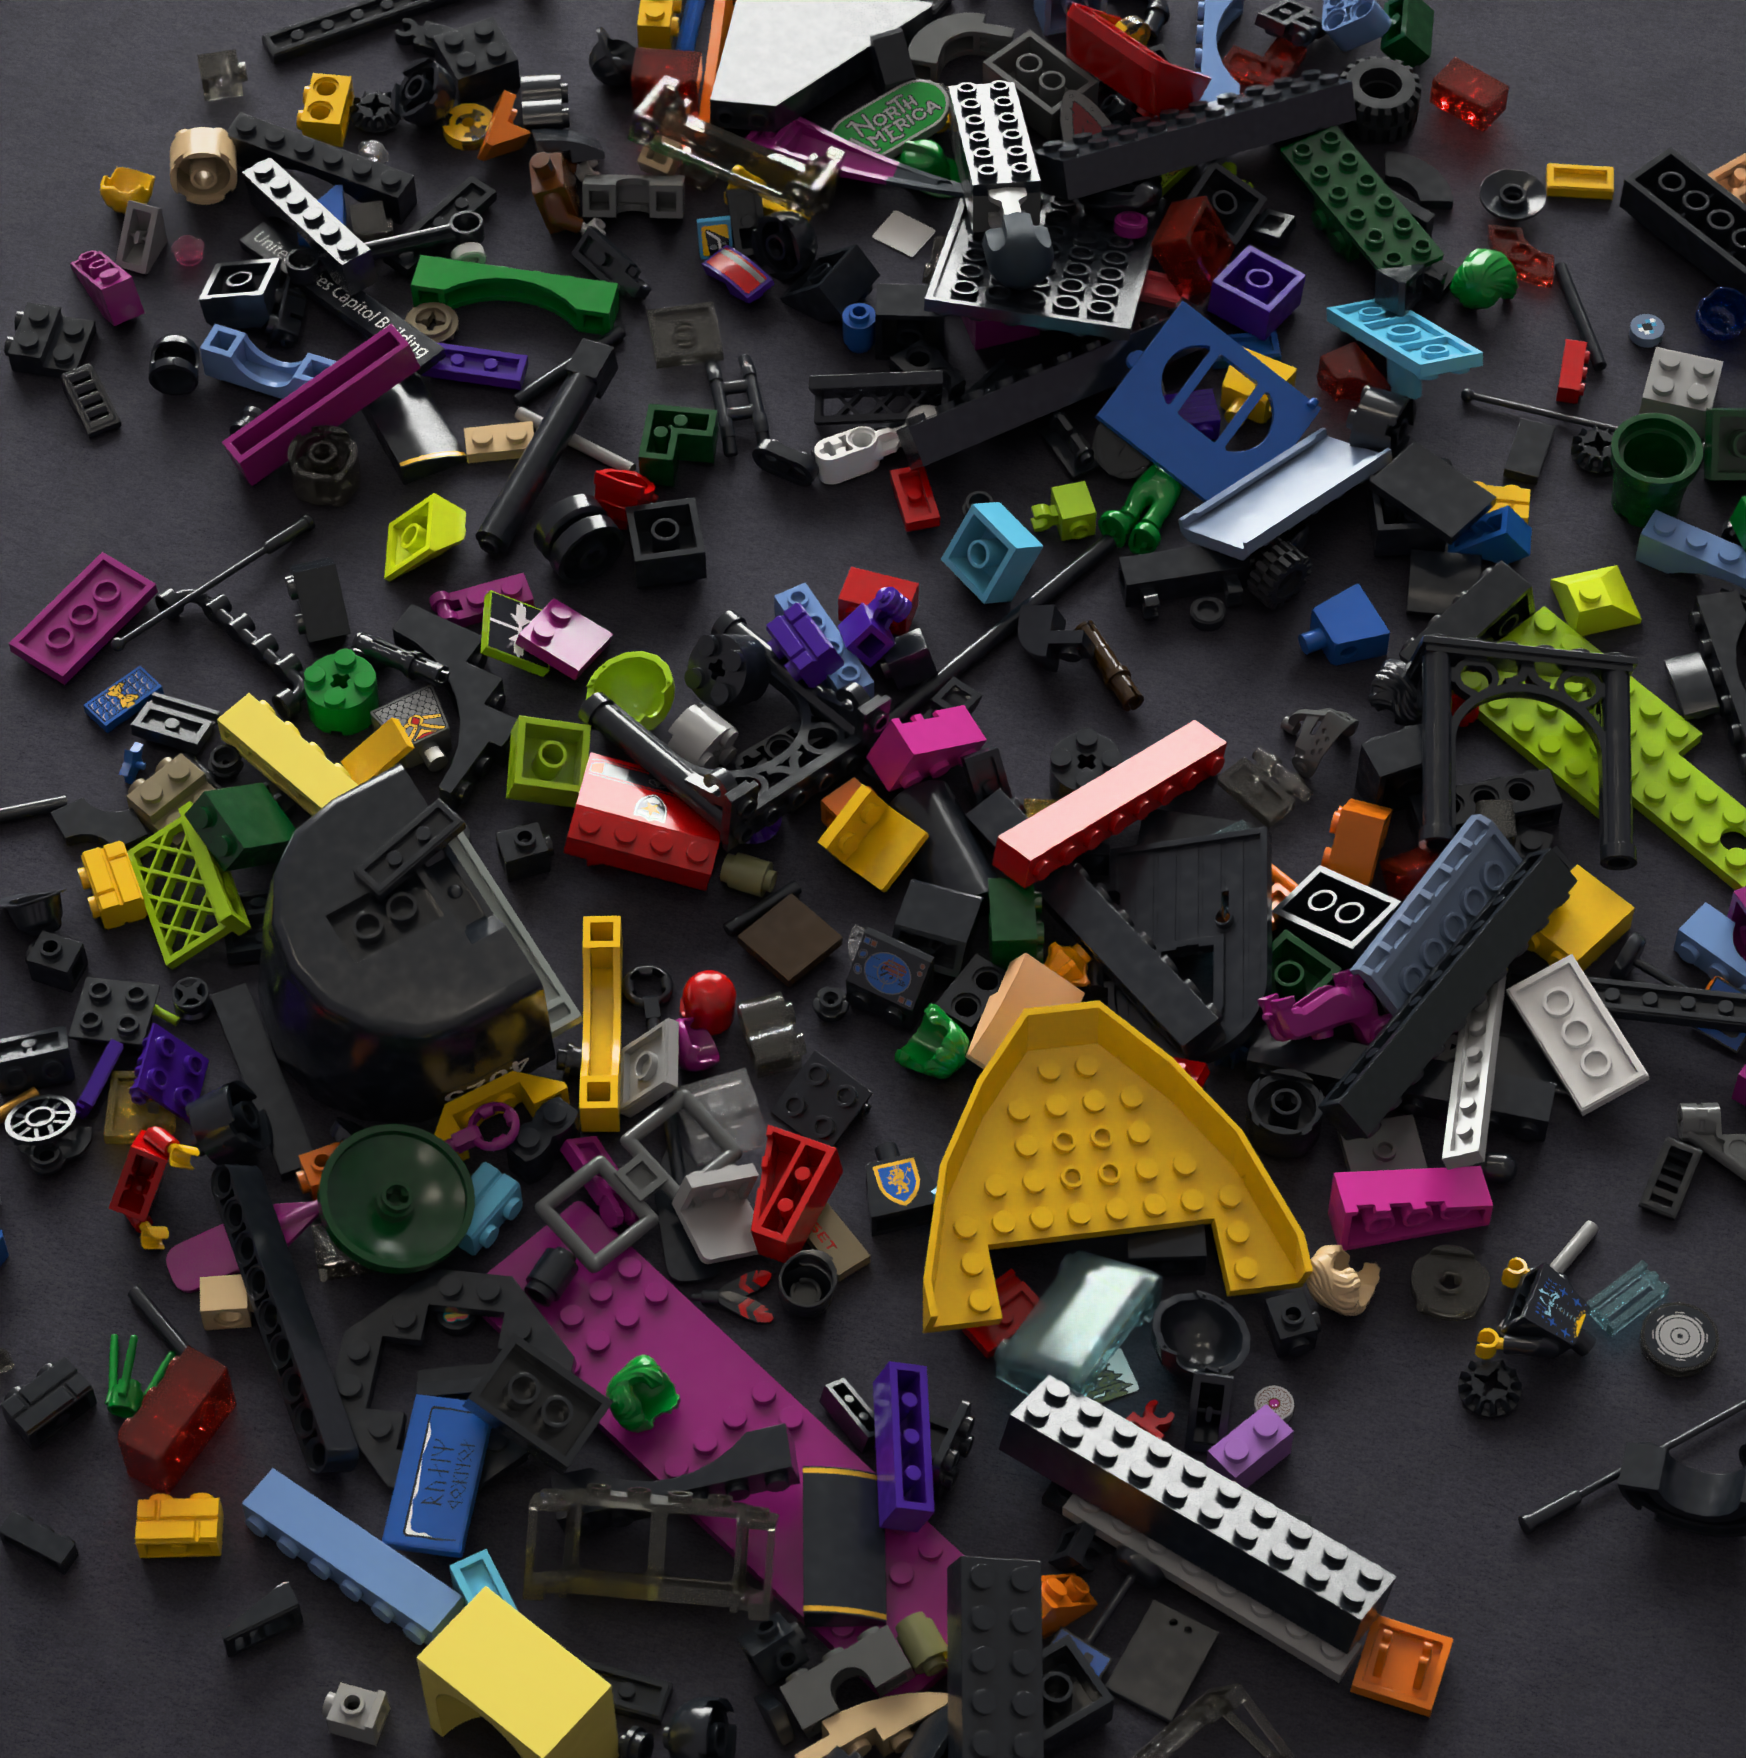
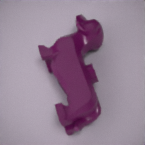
[1257,969,1393,1046]

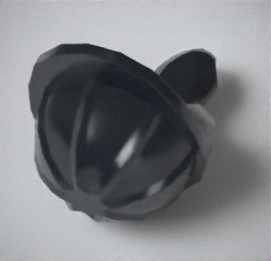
[589,26,684,86]

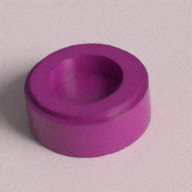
[1113,211,1148,239]

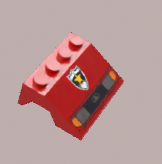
[563,752,720,891]

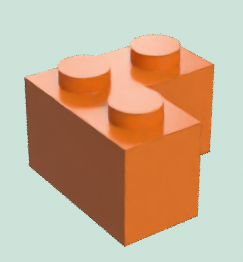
[1321,798,1393,887]

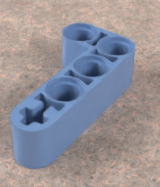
[1322,0,1392,51]

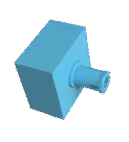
[941,502,1044,604]

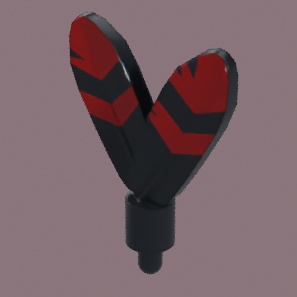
[690,1270,773,1325]

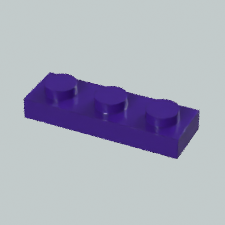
[421,342,529,390]

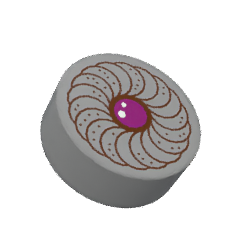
[1254,1386,1294,1423]

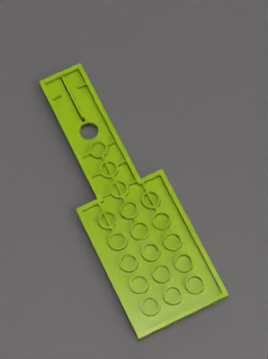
[1452,606,1746,890]

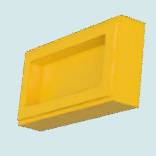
[1546,163,1614,200]
[341,717,415,785]

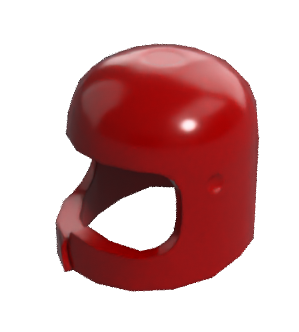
[679,970,737,1036]

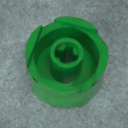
[304,649,379,735]

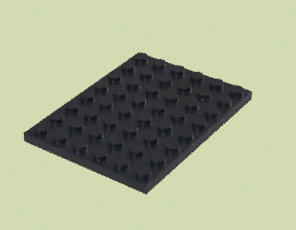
[924,192,1167,341]

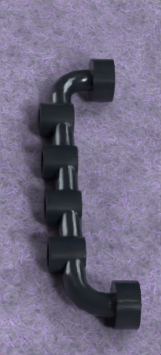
[155,588,306,720]

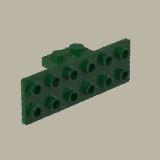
[1280,126,1444,270]

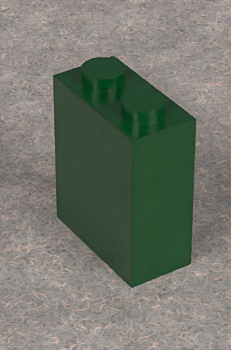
[185,782,296,872]

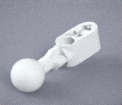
[814,405,936,484]

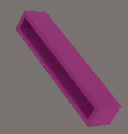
[222,323,421,486]

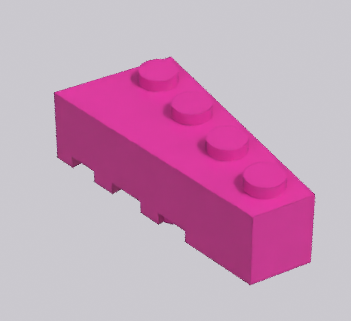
[1328,1166,1493,1251]

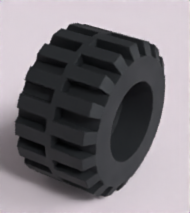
[1340,56,1422,143]

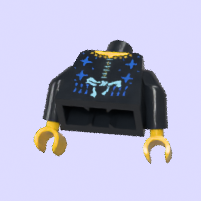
[1475,1257,1596,1359]

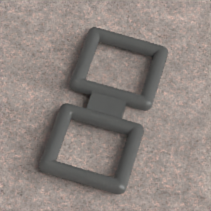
[535,1089,743,1273]

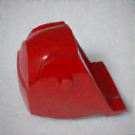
[594,469,658,530]

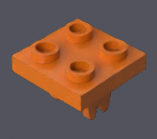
[1350,1615,1453,1717]

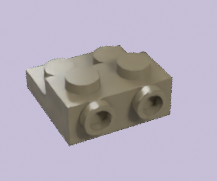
[126,753,216,849]

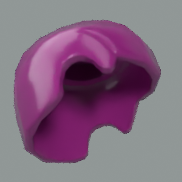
[675,1017,720,1073]

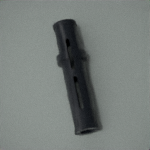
[352,632,450,688]

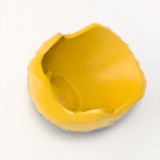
[100,167,155,214]

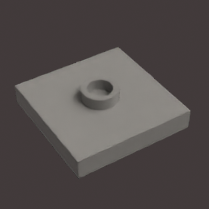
[620,1018,679,1118]

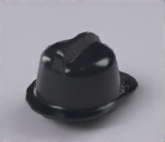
[0,888,67,936]

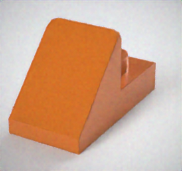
[477,90,531,161]

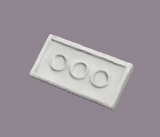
[1506,954,1649,1116]

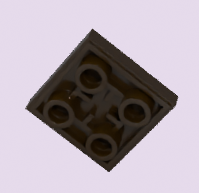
[737,893,843,988]

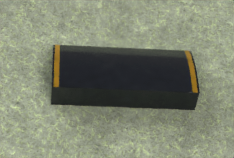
[361,372,467,485]
[803,1466,887,1627]

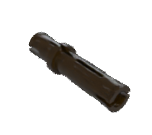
[1075,620,1144,711]

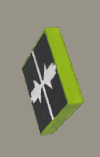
[480,590,550,677]

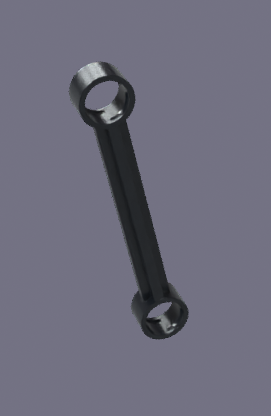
[285,211,485,285]

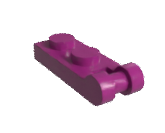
[429,572,535,627]

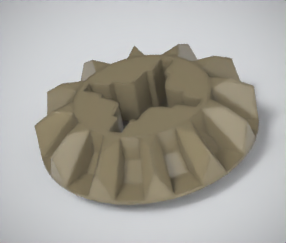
[405,302,459,343]

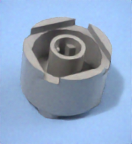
[662,703,739,770]

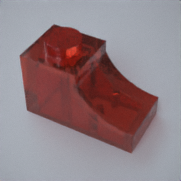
[1316,341,1392,402]

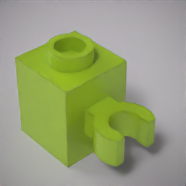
[1031,481,1096,541]

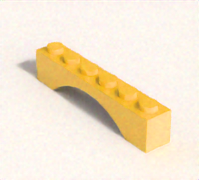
[579,916,623,1132]

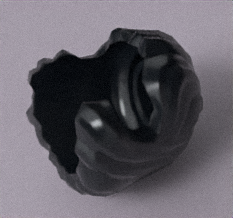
[1368,659,1422,726]

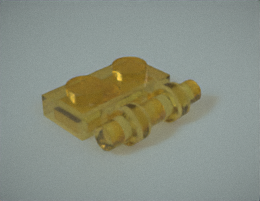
[103,1071,176,1144]

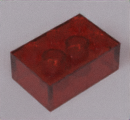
[117,1346,237,1495]

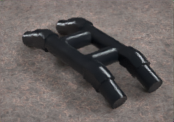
[704,354,770,457]

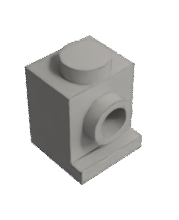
[322,1682,390,1746]

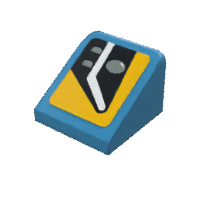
[697,216,733,260]

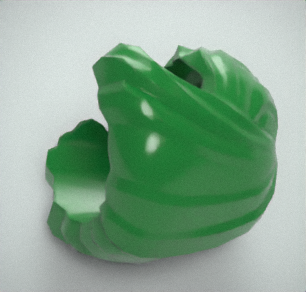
[1450,248,1518,310]
[895,1003,970,1079]
[606,1355,681,1433]

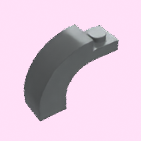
[908,13,1015,83]

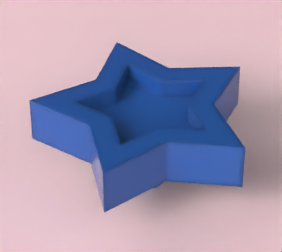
[119,742,146,784]

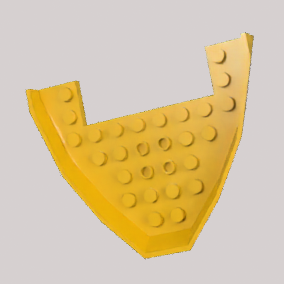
[923,1000,1313,1333]

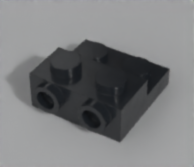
[4,302,97,378]

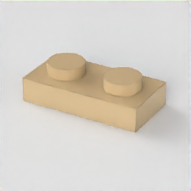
[464,421,534,463]

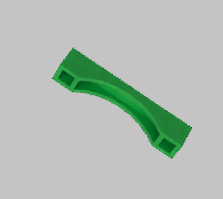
[411,255,620,335]

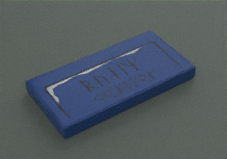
[382,1394,492,1558]

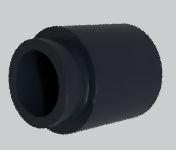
[524,1246,579,1307]

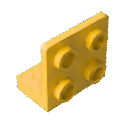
[817,784,929,892]

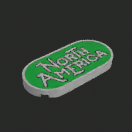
[830,79,949,159]

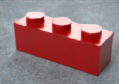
[1556,339,1590,404]

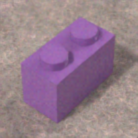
[1206,1404,1294,1489]

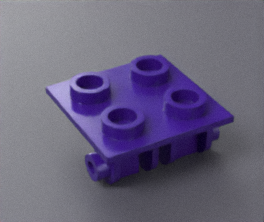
[129,1023,209,1124]

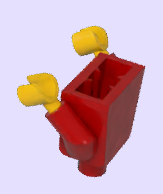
[109,1126,199,1249]

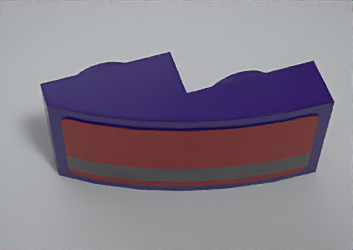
[702,245,774,304]

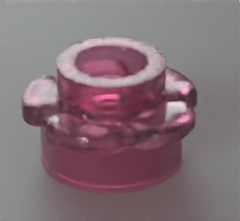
[171,235,205,266]

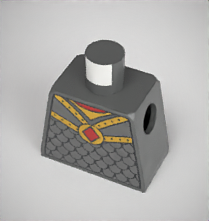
[370,684,452,772]

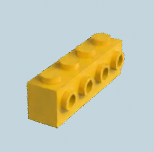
[637,0,682,54]

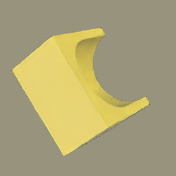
[417,1586,619,1758]

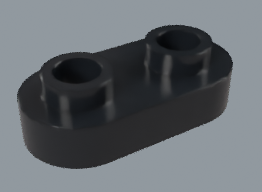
[752,439,819,487]

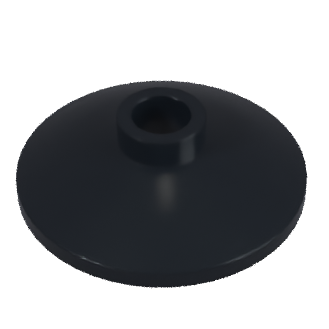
[1479,169,1546,221]

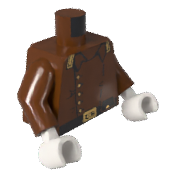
[529,152,606,235]

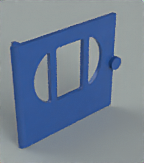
[1095,301,1321,502]

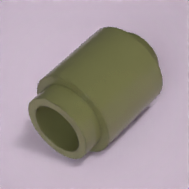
[720,852,777,897]
[895,1612,948,1676]

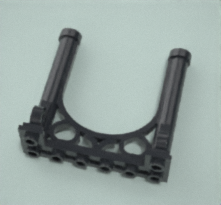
[578,610,891,852]
[1406,633,1638,870]

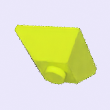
[384,493,466,582]
[1550,565,1642,636]

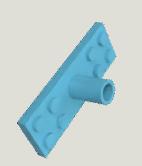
[1327,299,1483,400]

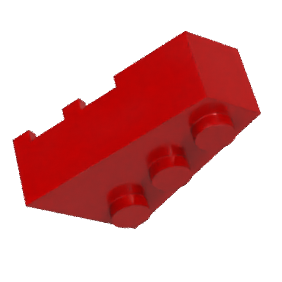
[751,1124,843,1263]

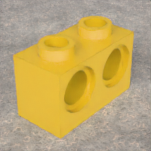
[297,73,355,147]

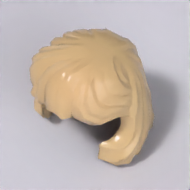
[1306,1245,1381,1316]

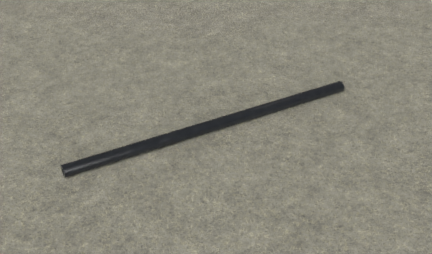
[787,534,1116,814]

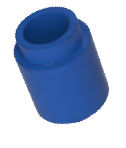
[842,303,876,353]

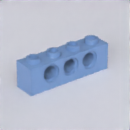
[774,582,874,700]

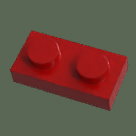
[890,467,940,532]

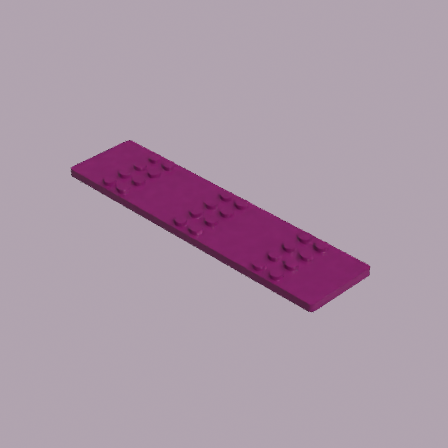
[481,1201,964,1698]

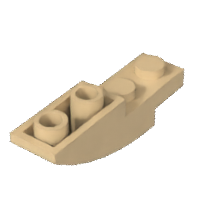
[795,1692,948,1758]

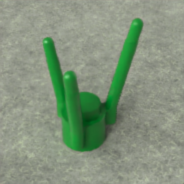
[105,1334,176,1419]

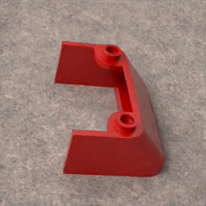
[1066,2,1211,119]

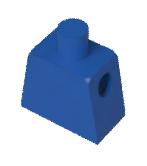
[1298,583,1390,665]

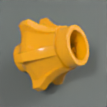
[1043,942,1092,987]

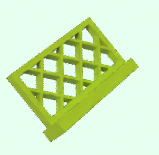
[127,801,251,969]

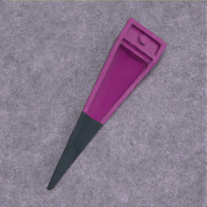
[742,117,964,197]

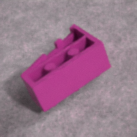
[866,705,987,792]

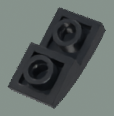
[1664,651,1720,721]

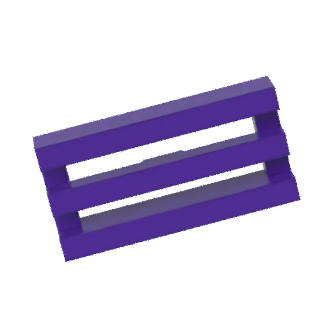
[75,1038,124,1119]

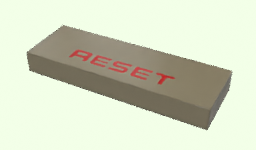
[806,1203,871,1282]

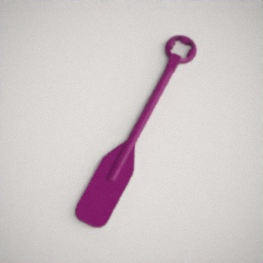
[166,1101,520,1293]

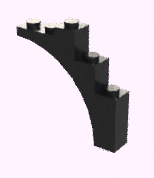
[392,604,517,812]

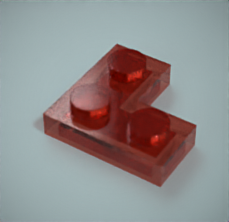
[1222,37,1307,87]

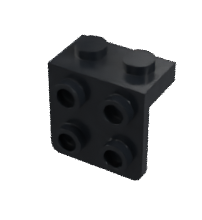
[929,1399,975,1503]

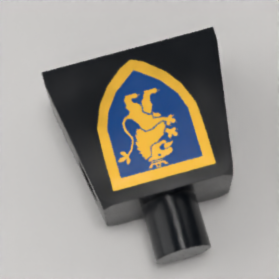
[866,1142,936,1237]

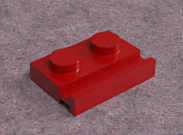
[962,1268,1048,1359]

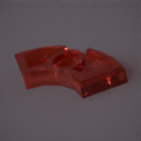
[1487,225,1554,288]

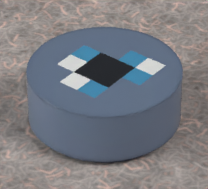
[1629,314,1664,348]

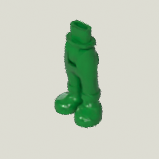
[1098,463,1182,555]

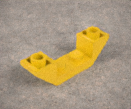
[434,1071,570,1161]

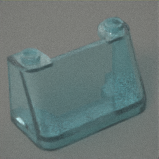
[994,1250,1163,1396]

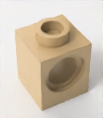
[200,1274,254,1331]

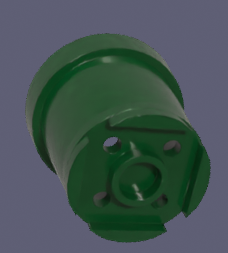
[1610,413,1703,528]

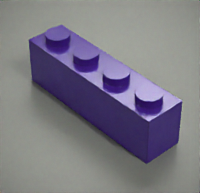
[873,1361,935,1532]

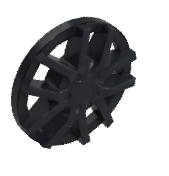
[5,1095,78,1150]

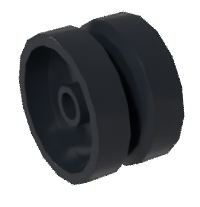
[533,494,625,585]

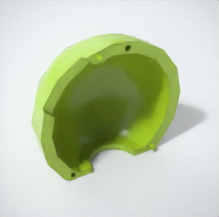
[586,651,675,731]

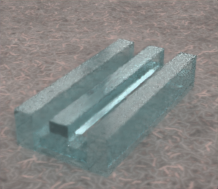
[1587,1260,1670,1337]

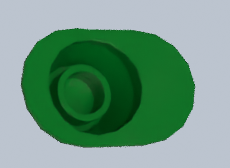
[895,139,961,198]

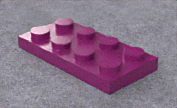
[9,552,158,685]

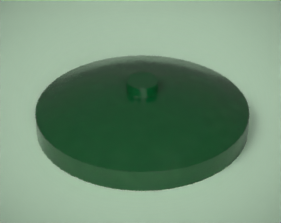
[317,1124,475,1274]

